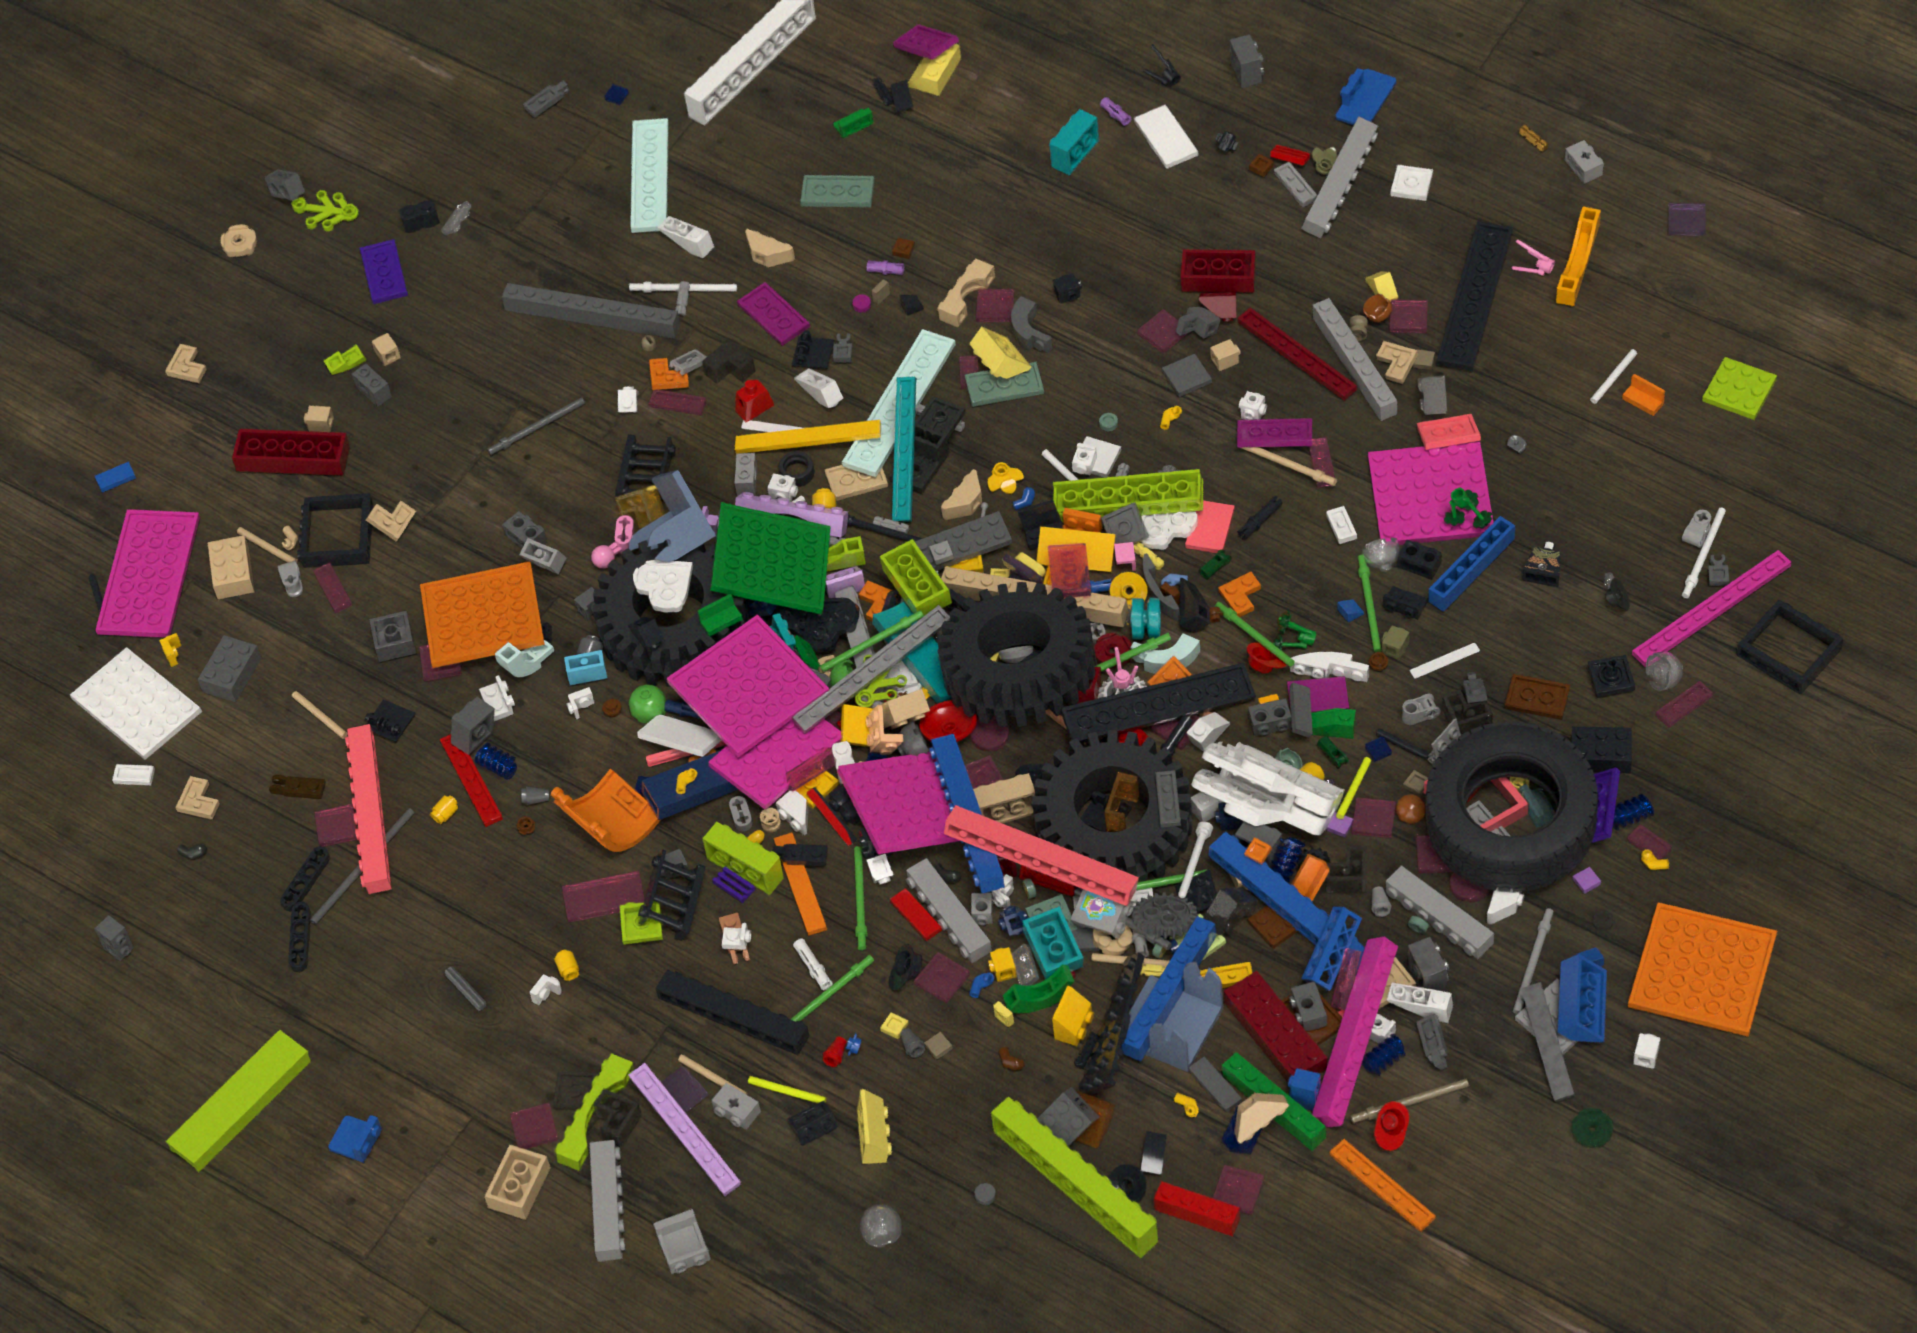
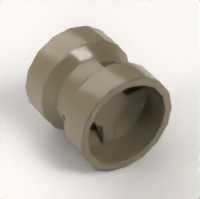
[1349,315,1368,341]

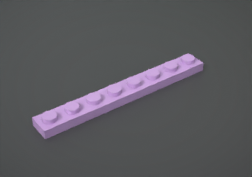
[629,1063,741,1196]

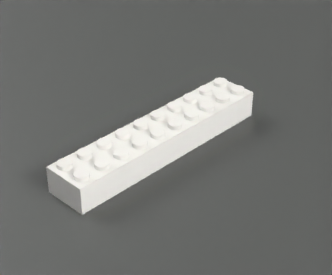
[684,0,816,126]

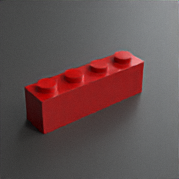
[1154,1182,1240,1237]

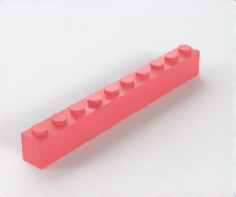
[345,724,392,894]
[944,805,1139,906]

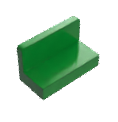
[833,108,873,139]
[697,594,743,637]

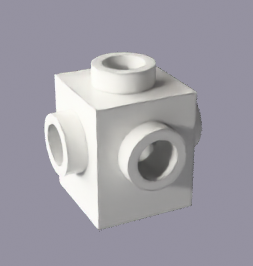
[1239,391,1267,420]
[768,474,798,502]

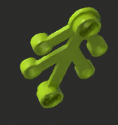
[292,190,359,231]
[855,655,907,708]

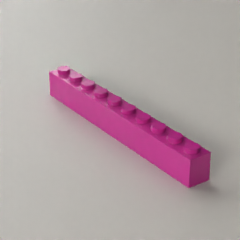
[1312,937,1398,1128]

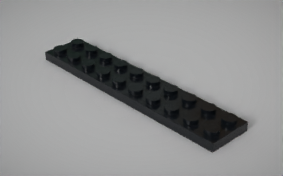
[1437,221,1513,371]
[1060,663,1256,743]

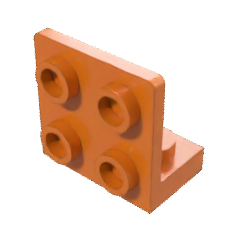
[1063,508,1102,533]

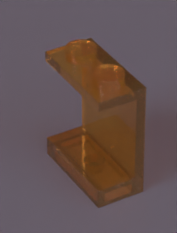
[1104,772,1139,832]

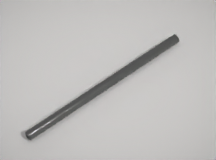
[310,808,414,925]

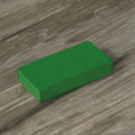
[794,635,821,670]

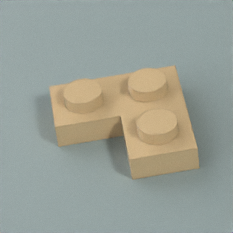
[1376,341,1418,384]
[165,344,207,383]
[366,501,416,541]
[176,776,220,820]

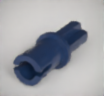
[664,699,700,718]

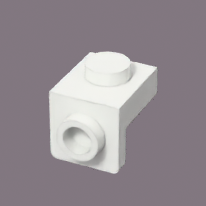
[618,387,639,413]
[866,854,894,884]

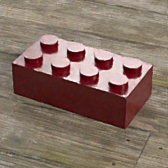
[1181,249,1256,292]

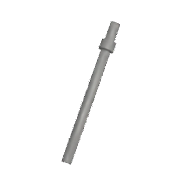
[1513,909,1554,1014]

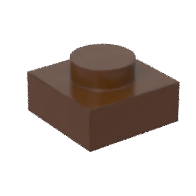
[1249,154,1274,177]
[892,238,915,259]
[1160,582,1180,606]

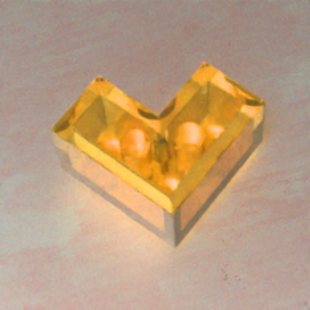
[615,485,665,529]

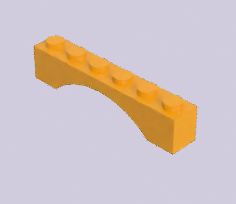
[1556,207,1601,306]

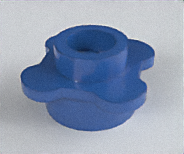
[846,1033,862,1056]

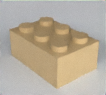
[208,535,254,599]
[973,773,1035,823]
[485,1145,550,1220]

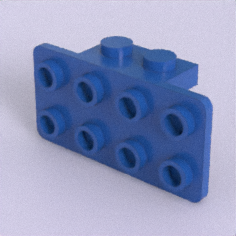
[1336,68,1396,125]

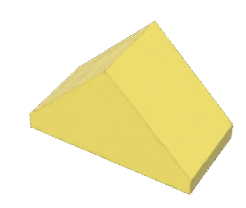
[1365,271,1398,302]

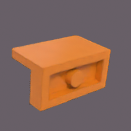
[1622,374,1665,416]
[1291,854,1330,901]

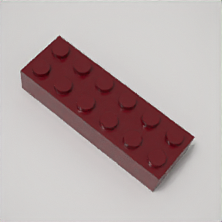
[232,429,350,475]
[1223,971,1327,1083]

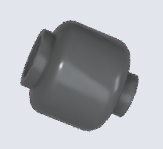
[577,635,604,655]

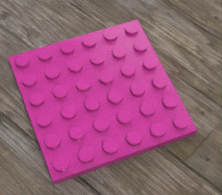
[1368,441,1493,547]
[667,615,829,757]
[837,752,960,854]

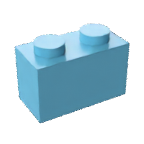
[564,650,607,685]

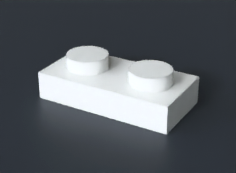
[1326,506,1357,544]

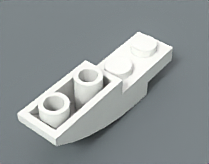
[1290,652,1369,682]

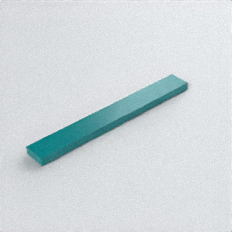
[892,376,916,522]

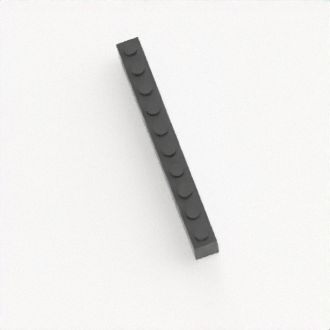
[502,283,681,338]

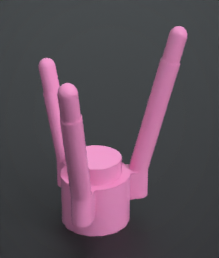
[1512,240,1555,276]
[1106,647,1138,689]

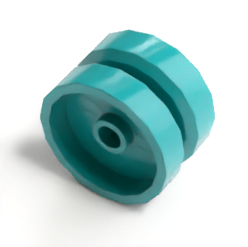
[1130,598,1161,640]

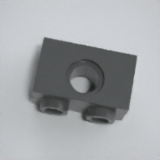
[352,364,392,407]
[1289,982,1327,1031]

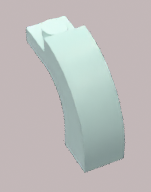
[1131,634,1200,674]
[495,640,554,677]

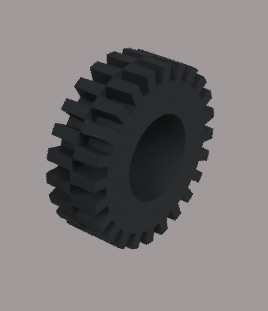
[593,539,749,687]
[937,582,1097,727]
[1032,730,1192,882]

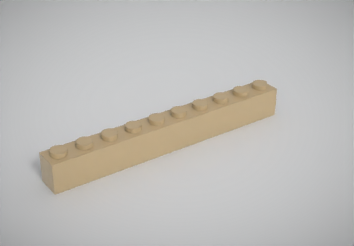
[941,567,1129,627]

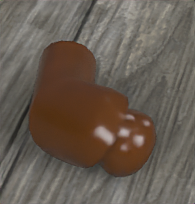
[999,1047,1024,1071]

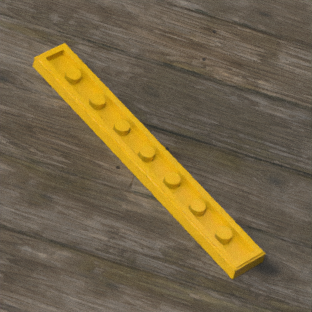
[735,420,881,454]

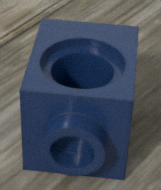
[1215,803,1244,831]

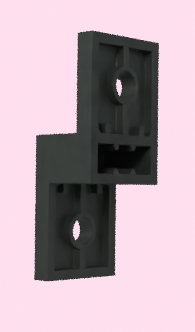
[889,396,965,493]

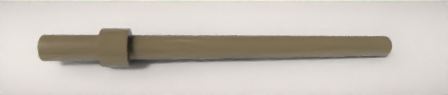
[1350,1079,1469,1123]

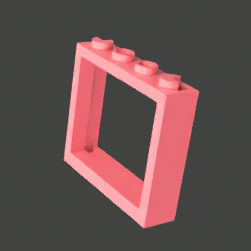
[1423,777,1528,832]

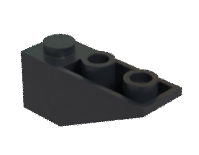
[1180,578,1210,633]

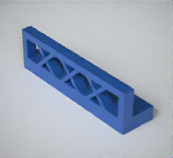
[1301,907,1362,990]

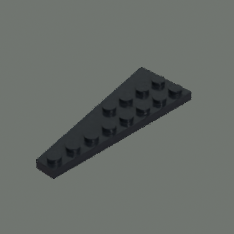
[1078,952,1145,1099]

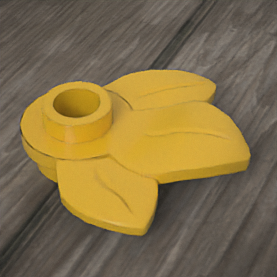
[988,462,1024,494]

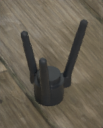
[1143,44,1181,85]

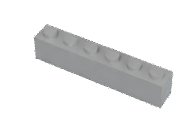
[906,858,992,963]
[1386,866,1494,959]
[590,1140,626,1261]

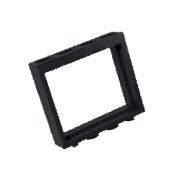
[297,493,374,568]
[1737,600,1843,695]

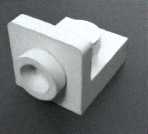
[567,687,594,719]
[992,874,1014,908]
[722,923,751,950]
[530,974,562,1005]

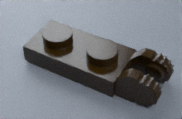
[269,775,326,799]

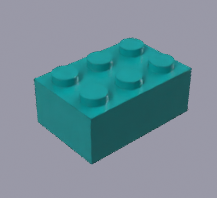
[1049,109,1099,175]
[1023,906,1083,980]

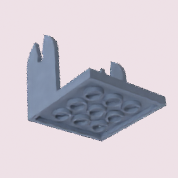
[628,470,716,562]
[1121,962,1223,1072]

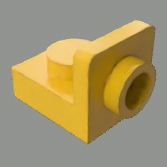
[159,633,181,667]

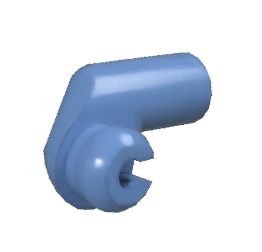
[1161,574,1188,586]

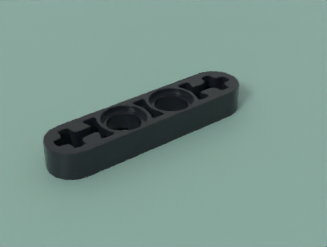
[280,846,330,912]
[288,902,311,972]

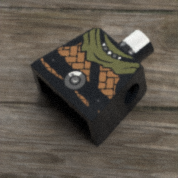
[1523,542,1561,587]

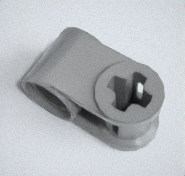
[1682,510,1711,548]
[278,560,303,597]
[1402,694,1441,725]

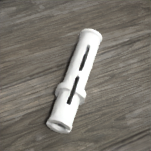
[793,939,833,990]

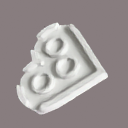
[1140,511,1198,550]
[633,560,693,613]

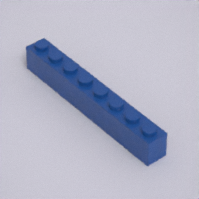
[1122,916,1217,1061]

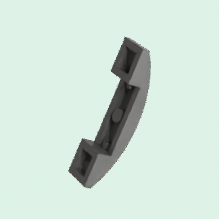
[1143,553,1180,621]

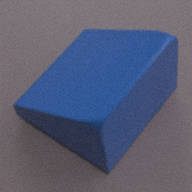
[1337,599,1364,623]
[1577,948,1604,966]

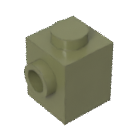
[1382,626,1410,660]

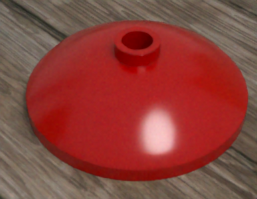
[919,701,977,742]

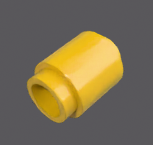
[430,795,458,824]
[554,950,579,981]

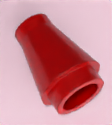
[823,1037,847,1067]

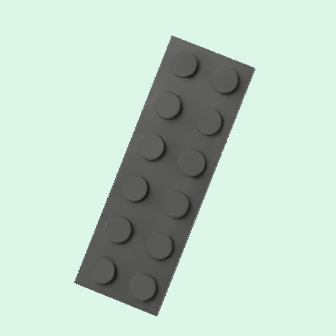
[915,511,1012,571]

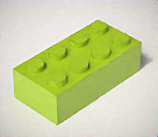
[880,539,952,620]
[702,822,784,895]

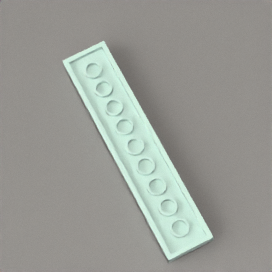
[842,329,956,477]

